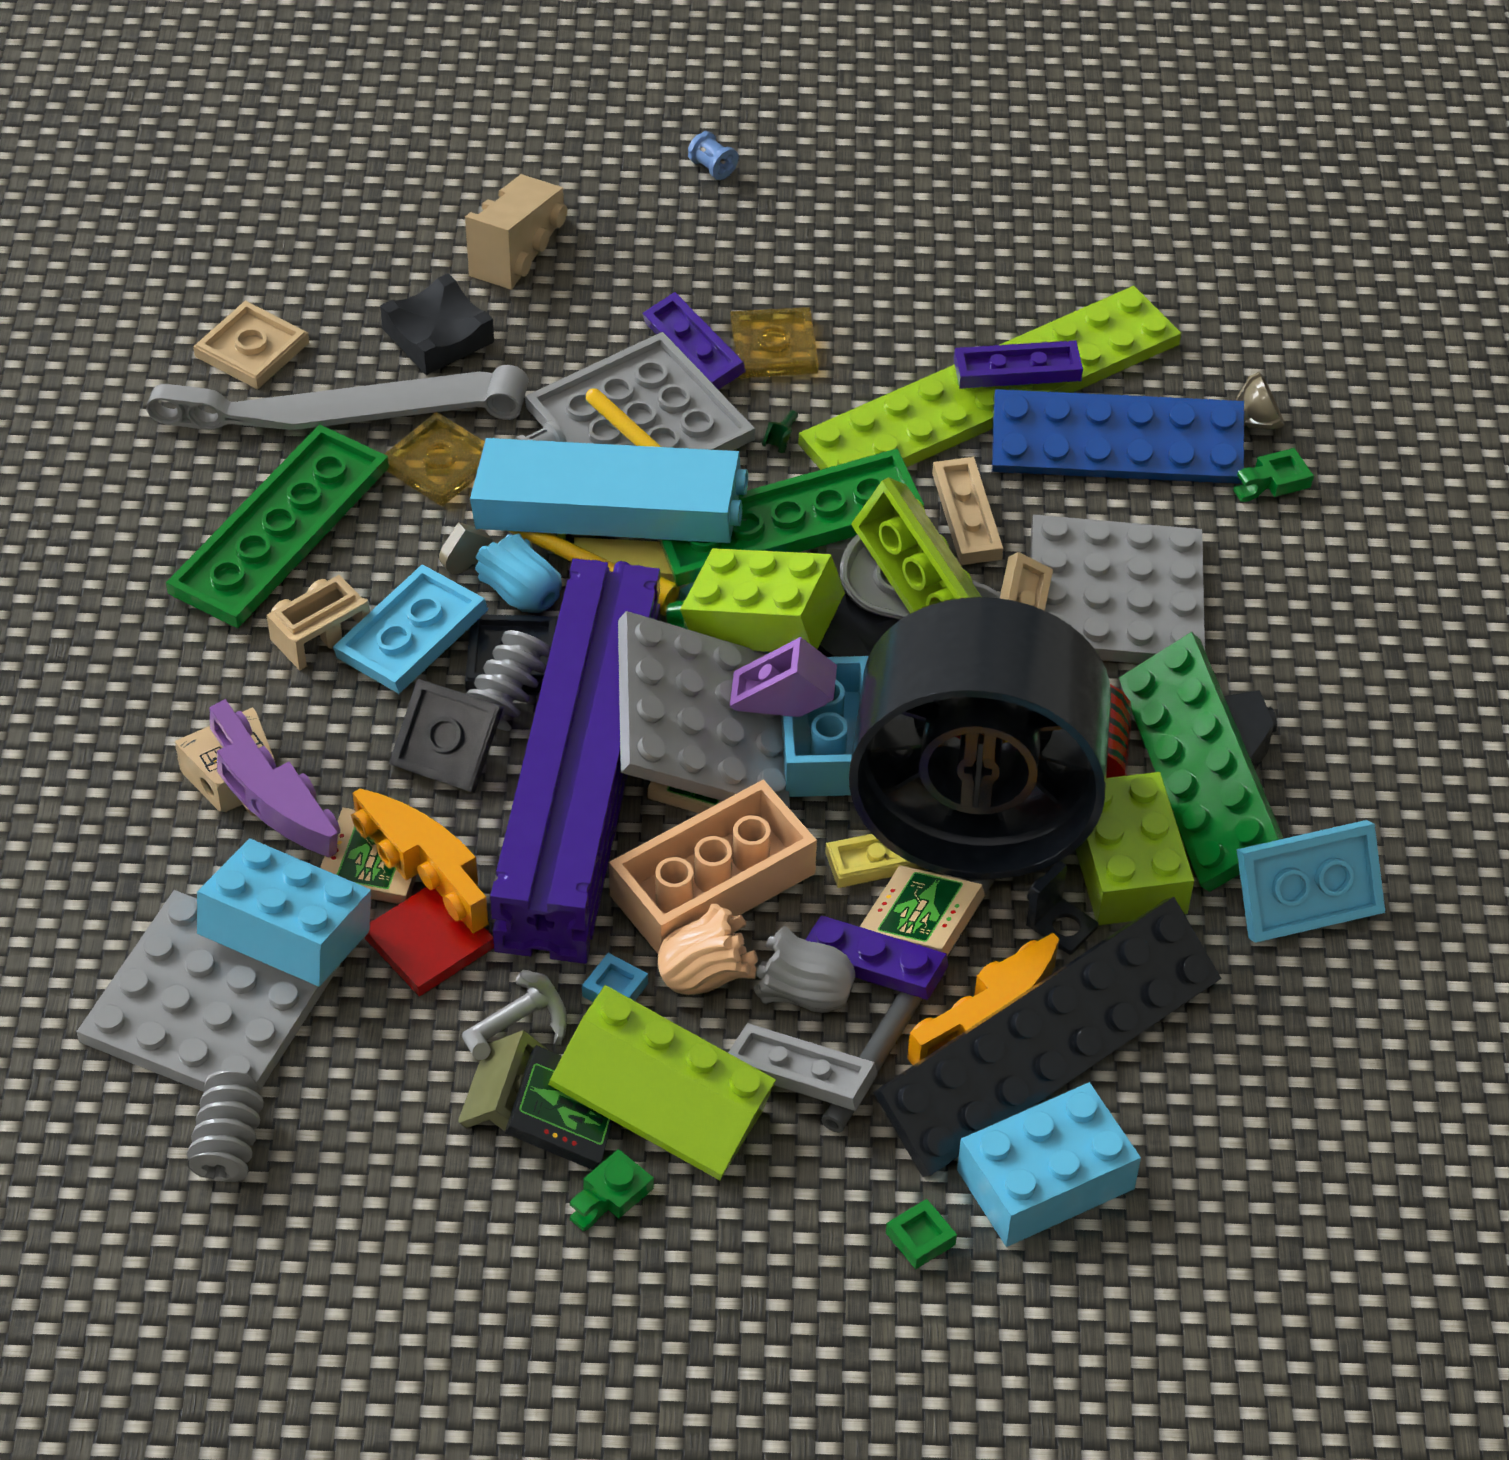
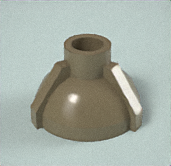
[1236,372,1285,430]

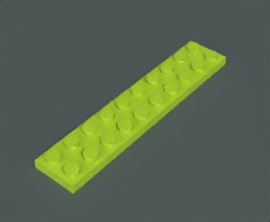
[798,285,1181,470]

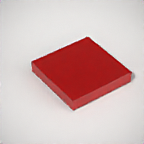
[364,887,494,997]

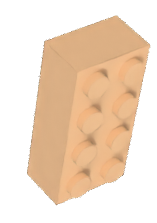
[609,779,817,954]

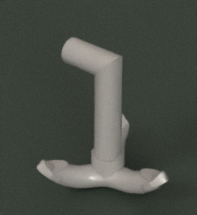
[462,970,567,1060]

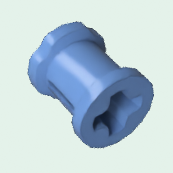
[688,131,739,180]

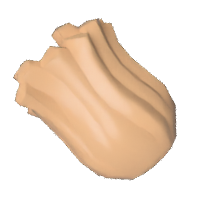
[658,904,758,995]

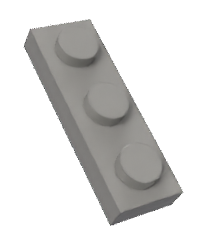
[728,1023,878,1111]

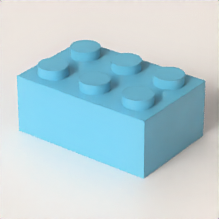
[781,656,869,797]
[197,838,371,987]
[957,1082,1141,1247]

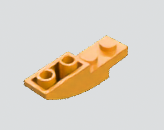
[351,788,489,933]
[907,933,1059,1065]

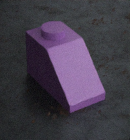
[730,637,837,717]

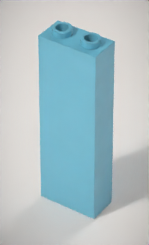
[470,438,748,543]

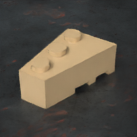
[465,174,567,290]

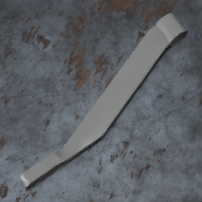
[146,365,529,430]

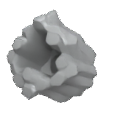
[754,926,855,1013]

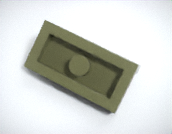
[458,1030,550,1141]

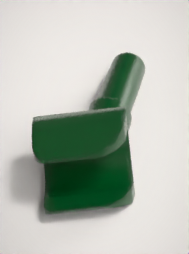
[762,410,798,453]

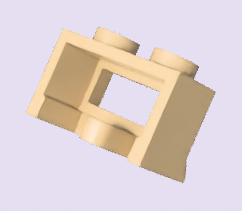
[267,575,370,671]

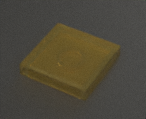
[730,307,819,378]
[385,412,485,507]

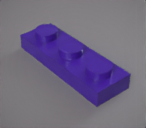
[642,292,746,390]
[954,340,1083,389]
[805,915,949,1000]

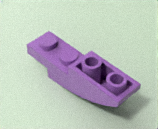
[209,699,340,857]

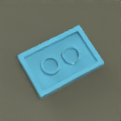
[333,564,488,694]
[1237,820,1385,943]

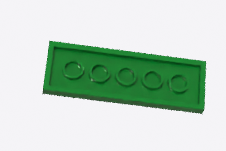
[166,424,389,629]
[659,448,924,587]
[1119,632,1284,892]

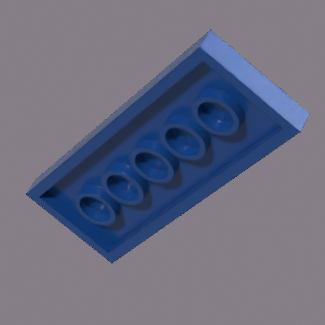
[992,389,1244,484]

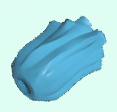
[475,533,562,613]

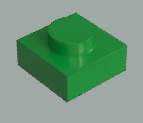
[886,1199,957,1270]

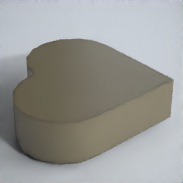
[439,522,494,574]

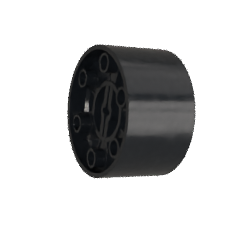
[849,597,1111,879]

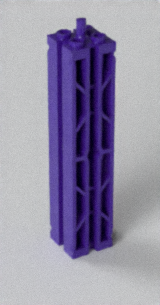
[490,558,660,964]

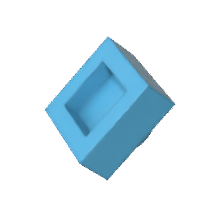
[582,953,648,1002]

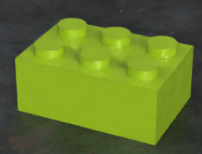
[680,548,845,652]
[1076,772,1194,925]

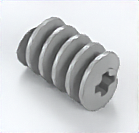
[466,630,551,731]
[187,1070,264,1182]

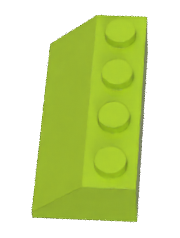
[851,477,982,614]
[548,985,776,1181]

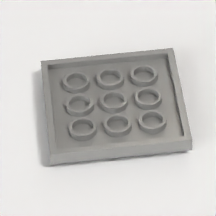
[525,332,755,451]
[1030,514,1205,664]
[618,611,790,809]
[76,890,341,1093]

